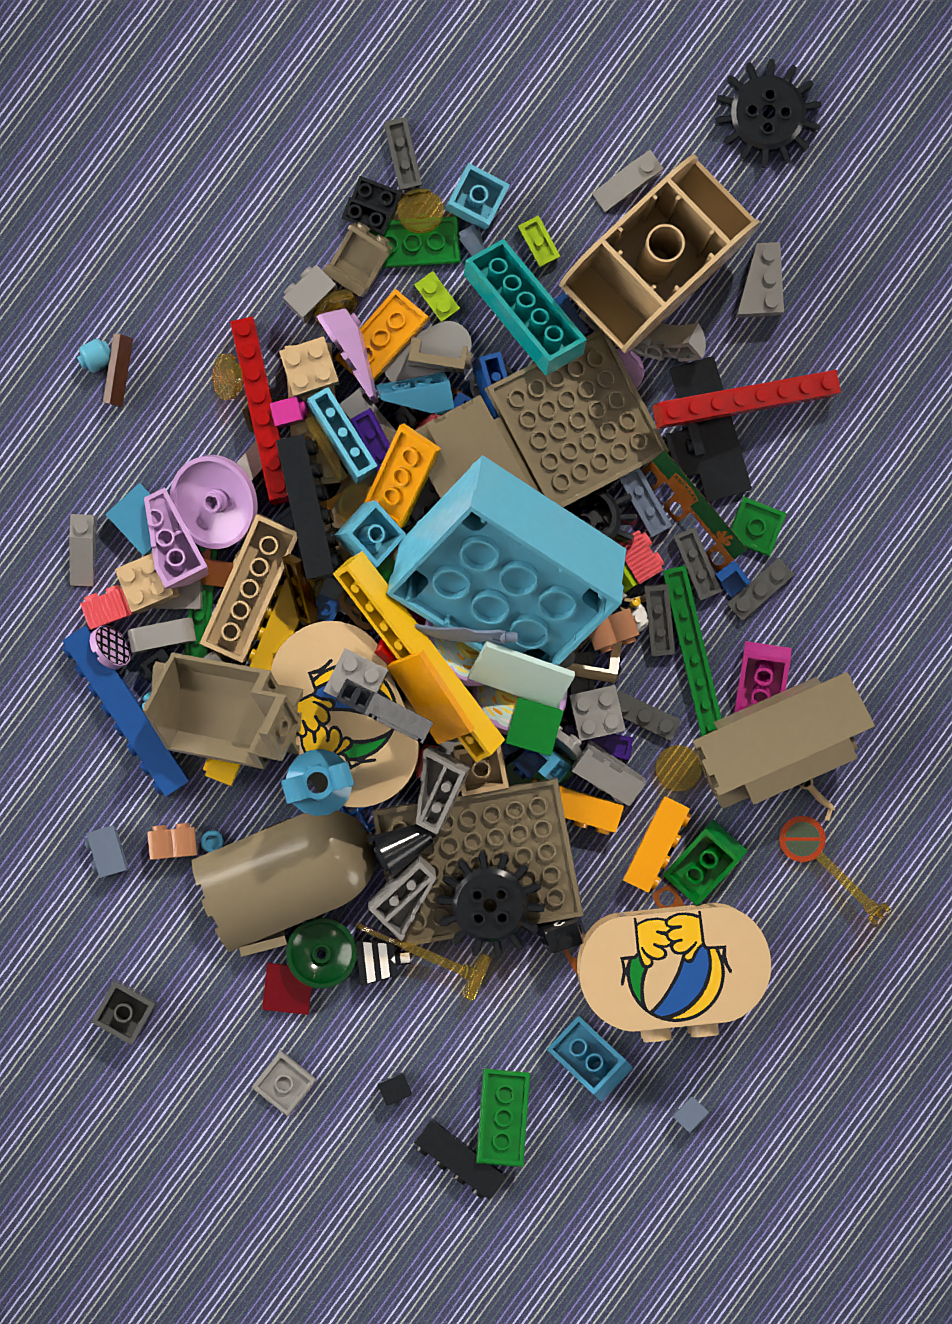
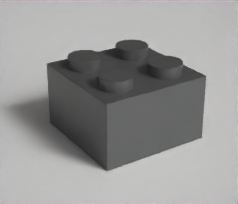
[91,979,158,1045]

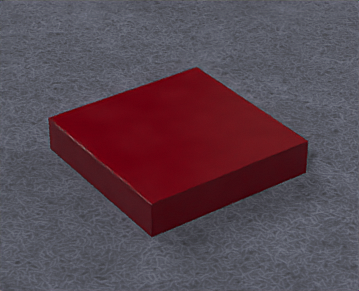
[262,963,312,1015]

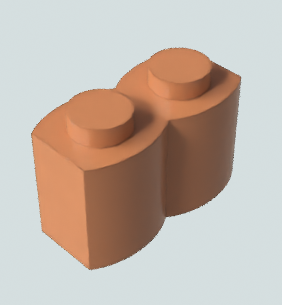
[590,608,640,654]
[147,823,198,860]

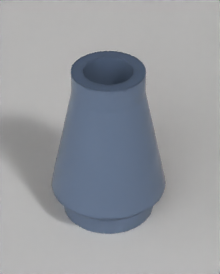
[458,224,485,256]

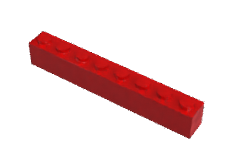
[230,316,289,506]
[652,370,841,429]

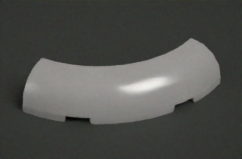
[578,310,706,362]

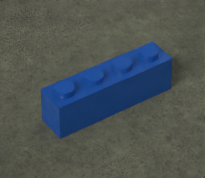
[471,352,508,419]

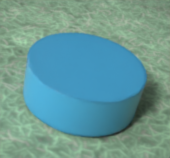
[201,830,225,853]

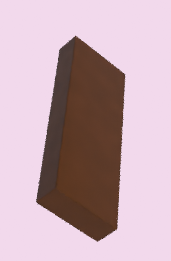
[103,334,133,407]

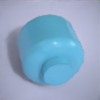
[77,339,111,373]

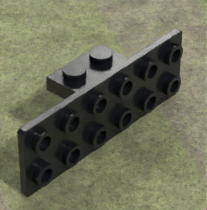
[669,356,752,502]

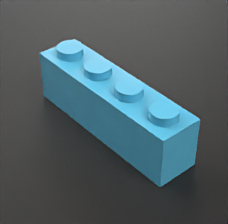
[307,387,377,484]

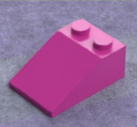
[734,641,791,713]

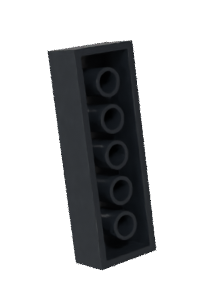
[276,434,344,581]

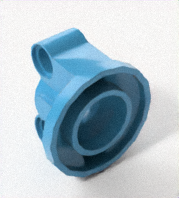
[281,749,355,816]

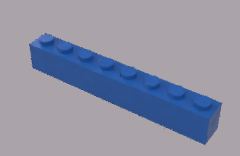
[62,625,191,797]

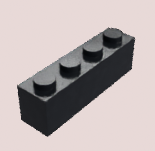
[414,1118,506,1199]

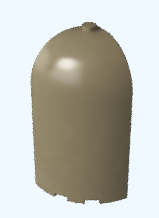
[191,811,376,952]

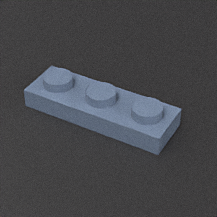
[618,467,672,538]

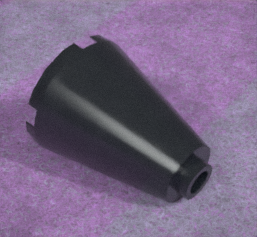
[367,824,436,880]

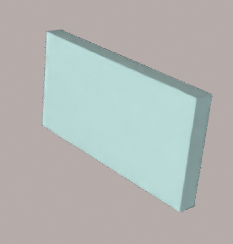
[468,641,575,708]

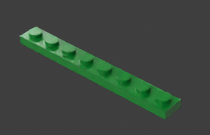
[662,565,722,737]

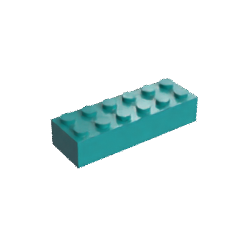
[463,239,587,376]

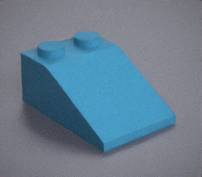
[376,372,454,415]
[546,1016,633,1102]

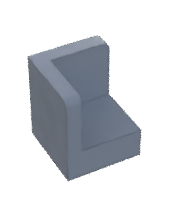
[671,1097,709,1133]

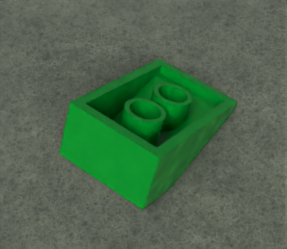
[663,820,748,906]

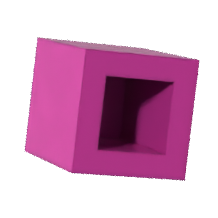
[270,396,309,428]

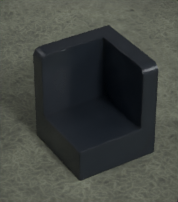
[378,1071,412,1106]

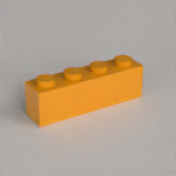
[532,778,624,835]
[622,796,691,893]

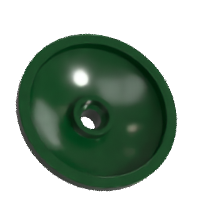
[286,918,357,989]

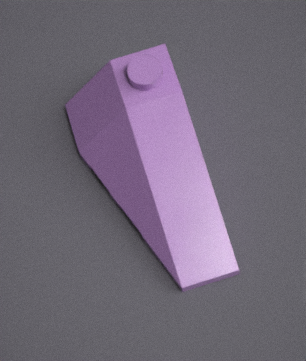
[317,308,379,404]
[144,487,209,589]

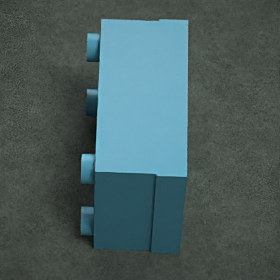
[387,455,626,666]

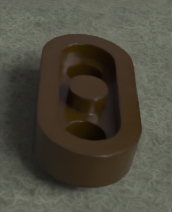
[339,590,373,630]

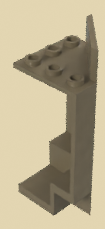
[415,395,540,498]
[143,653,303,769]
[693,672,875,809]

